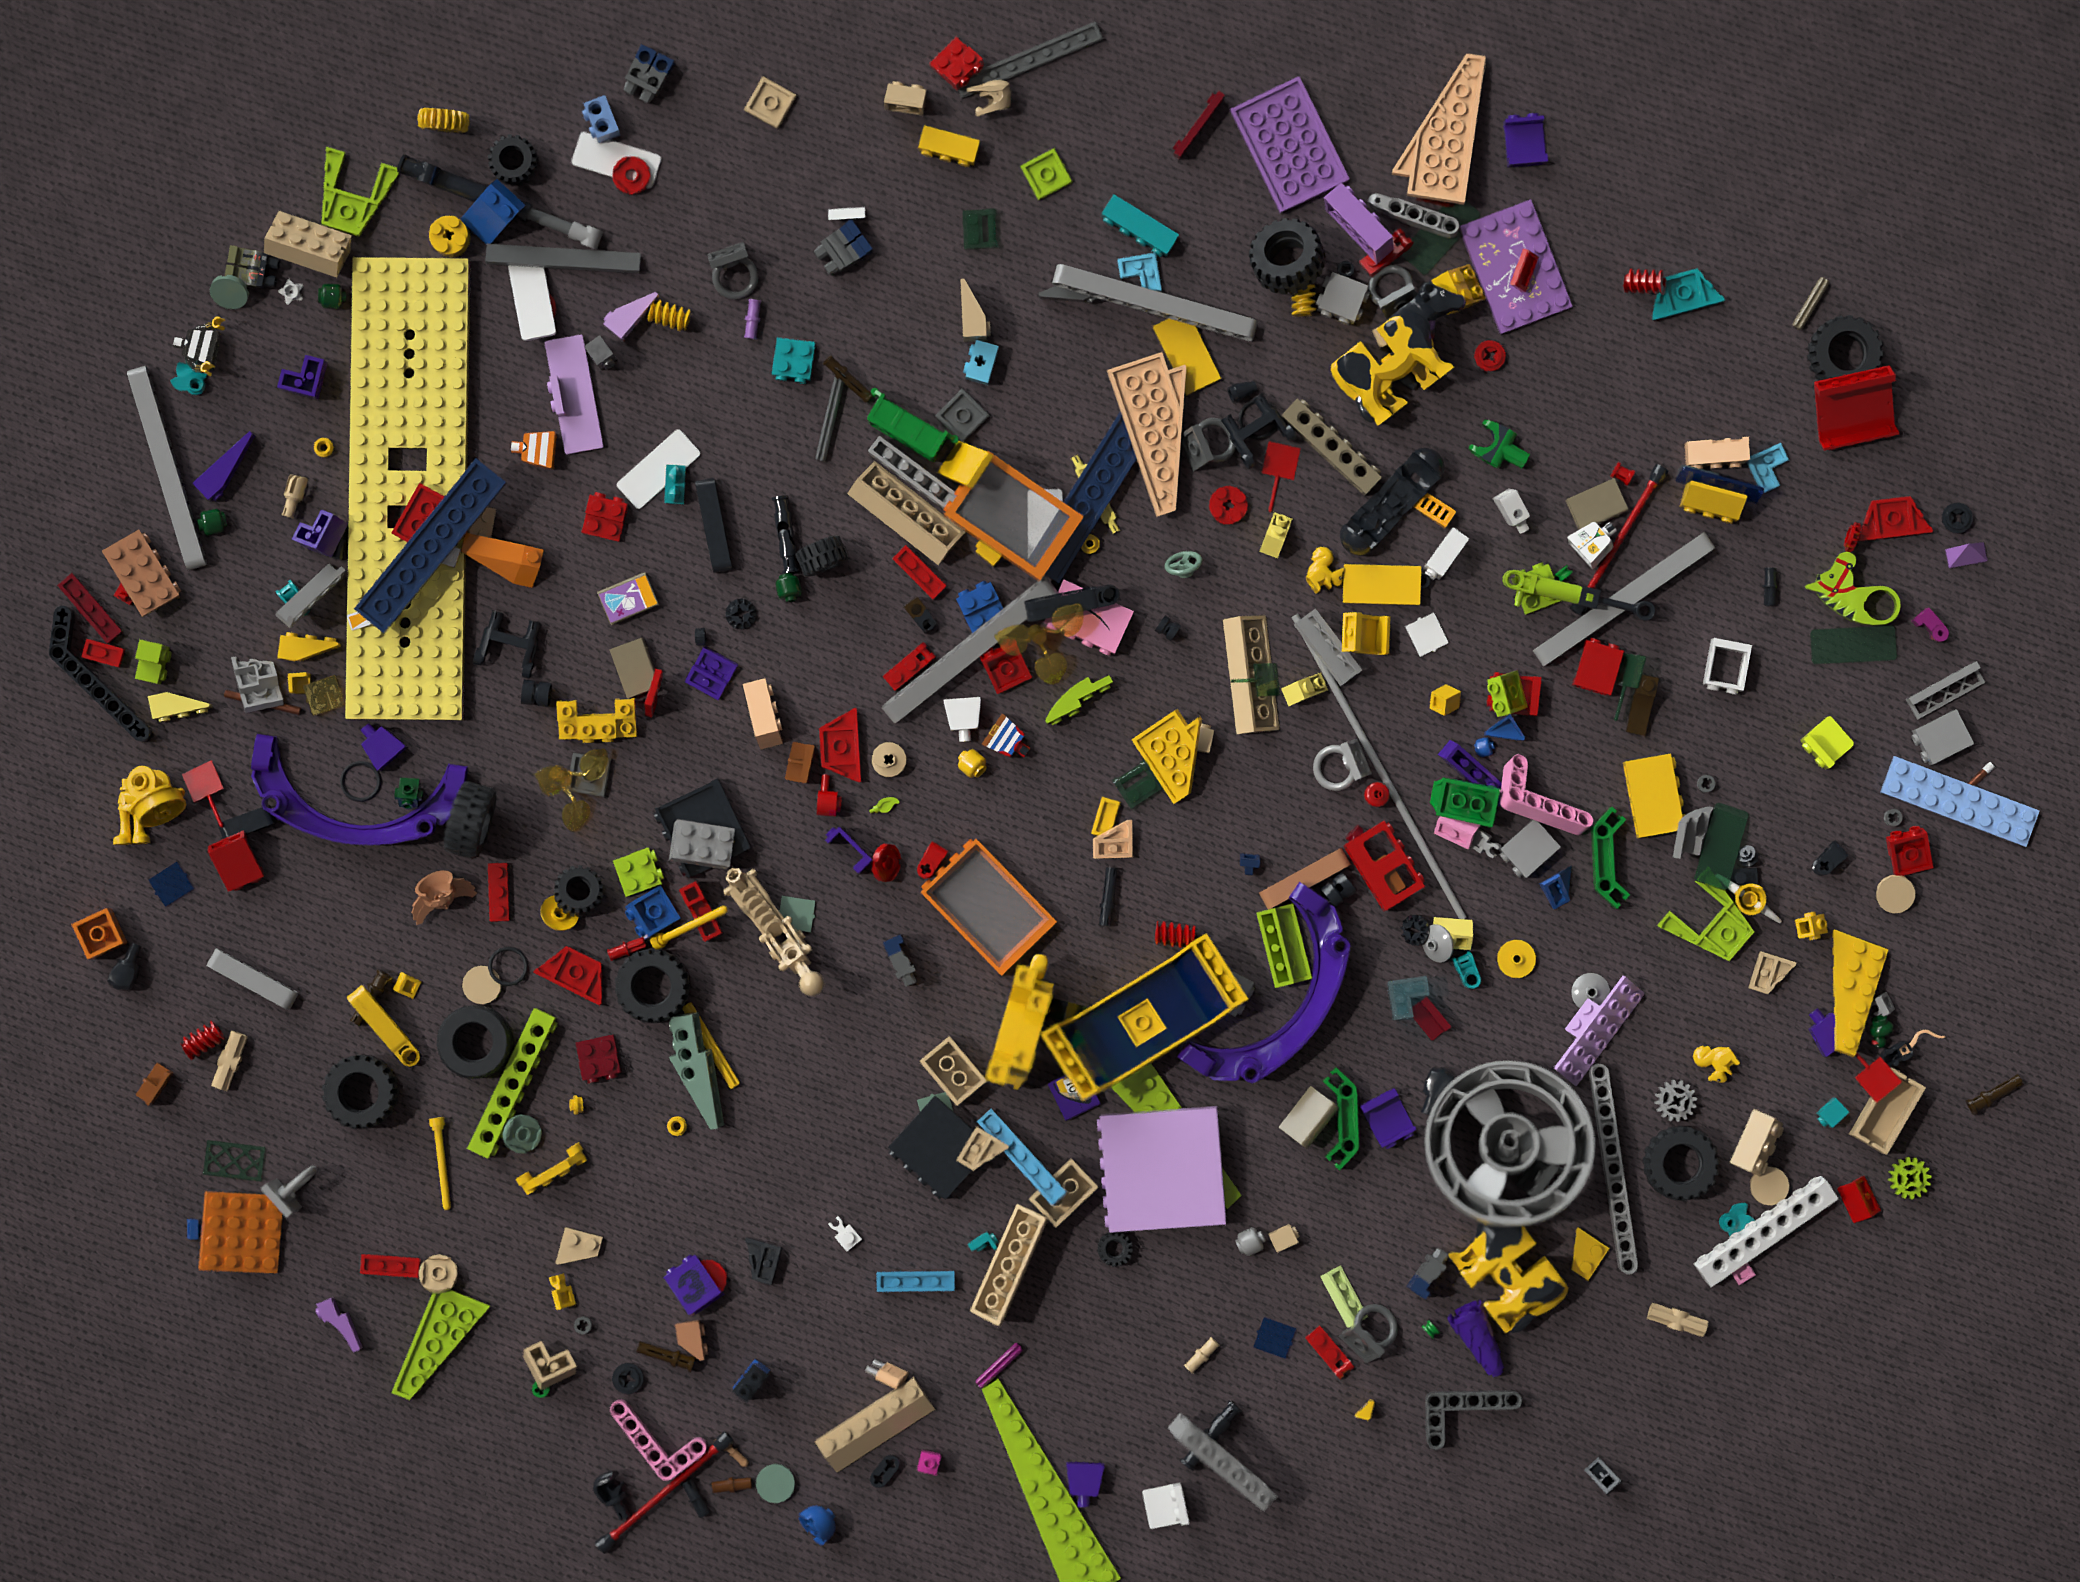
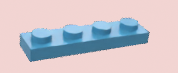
[877,1271,955,1292]

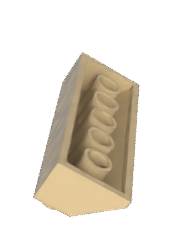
[848,461,965,565]
[1223,615,1279,734]
[970,1204,1047,1326]
[815,1377,935,1472]

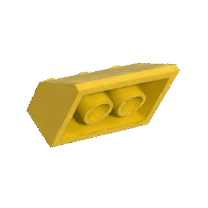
[1680,481,1747,524]

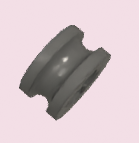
[1697,775,1715,792]
[1884,809,1902,826]
[574,1316,592,1334]

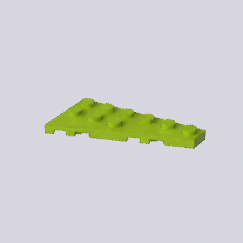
[392,1289,490,1400]

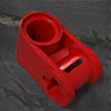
[917,841,948,879]

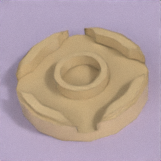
[1876,875,1915,913]
[462,966,501,1004]
[1750,1167,1789,1205]
[419,1255,458,1294]

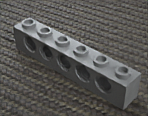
[868,436,972,518]

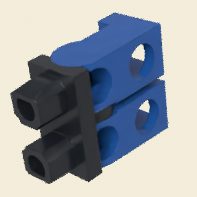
[732,1359,770,1403]

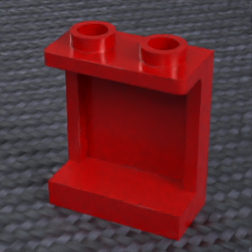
[1572,638,1624,696]
[1487,672,1542,717]
[208,830,264,892]

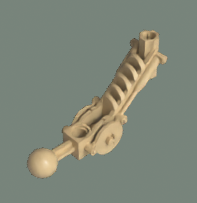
[723,868,824,996]

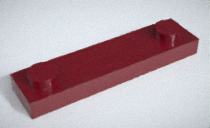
[1173,91,1225,160]
[57,573,123,644]

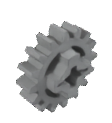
[1654,1080,1697,1122]

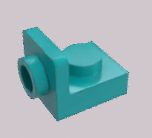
[968,1231,999,1252]

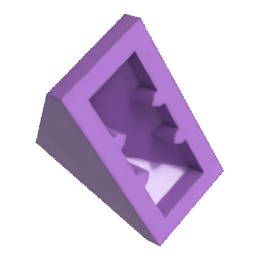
[1945,542,1987,568]

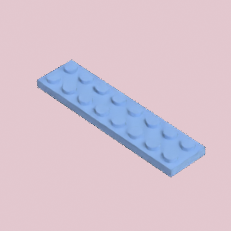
[1880,756,2039,847]

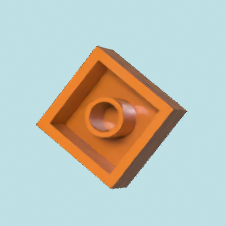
[71,908,127,960]

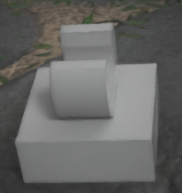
[1871,992,1895,1016]

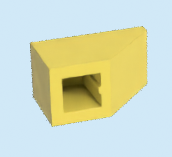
[1259,512,1292,558]
[1281,672,1328,706]
[1433,917,1473,950]

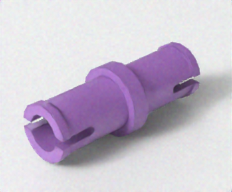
[744,299,761,339]

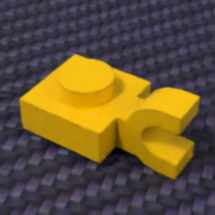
[549,1274,576,1310]

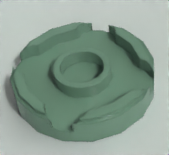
[210,275,249,309]
[503,1114,542,1154]
[756,1464,795,1503]

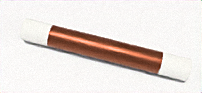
[1967,762,1995,786]

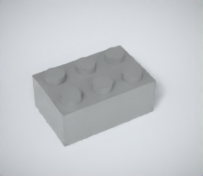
[669,819,735,870]

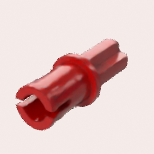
[607,937,646,961]

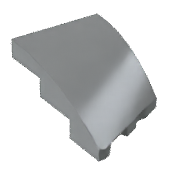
[231,657,284,713]
[1673,807,1714,859]

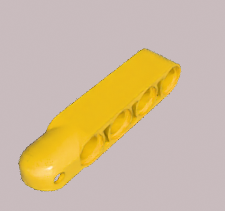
[347,985,420,1067]

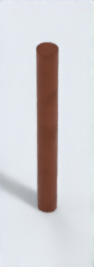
[224,690,301,715]

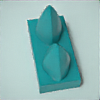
[664,464,686,504]

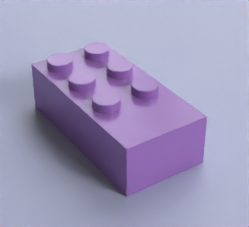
[1324,183,1394,264]

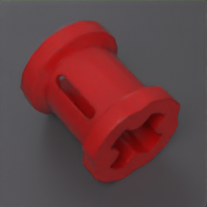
[1610,462,1635,486]

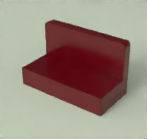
[1408,996,1451,1040]

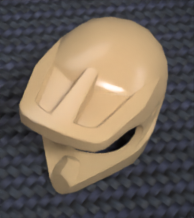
[967,80,1011,116]

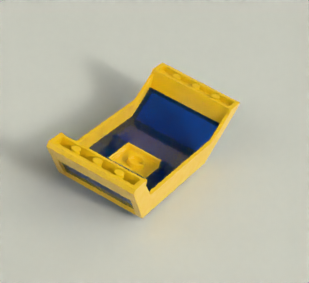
[1041,933,1248,1101]

